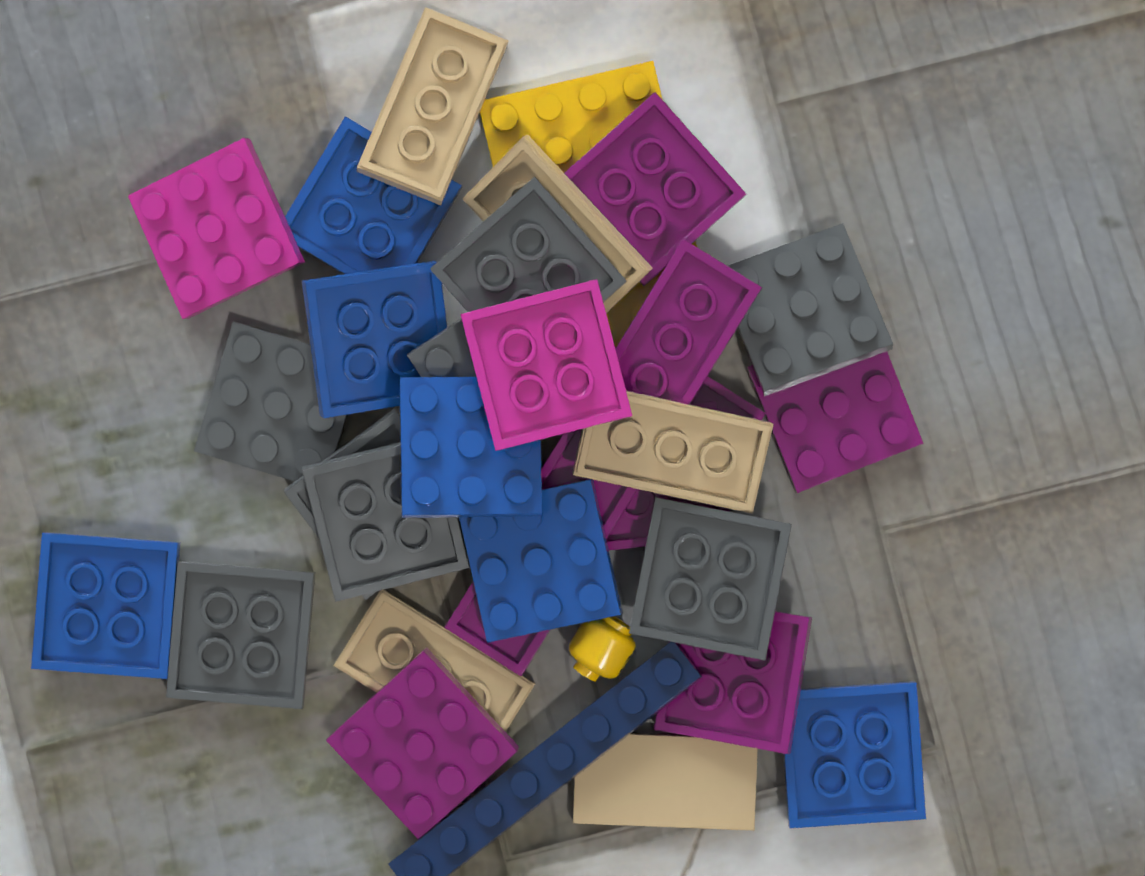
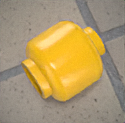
[568,616,636,682]

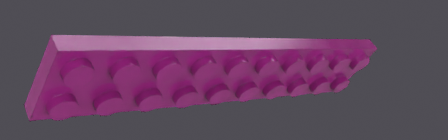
[444,239,763,676]

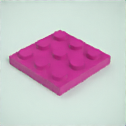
[128,138,305,319]
[461,279,632,451]

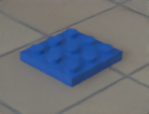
[285,116,463,274]
[302,261,447,418]
[400,377,542,518]
[459,479,623,643]
[31,532,181,679]
[783,681,926,829]

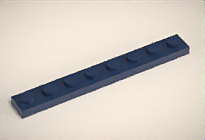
[388,642,703,876]

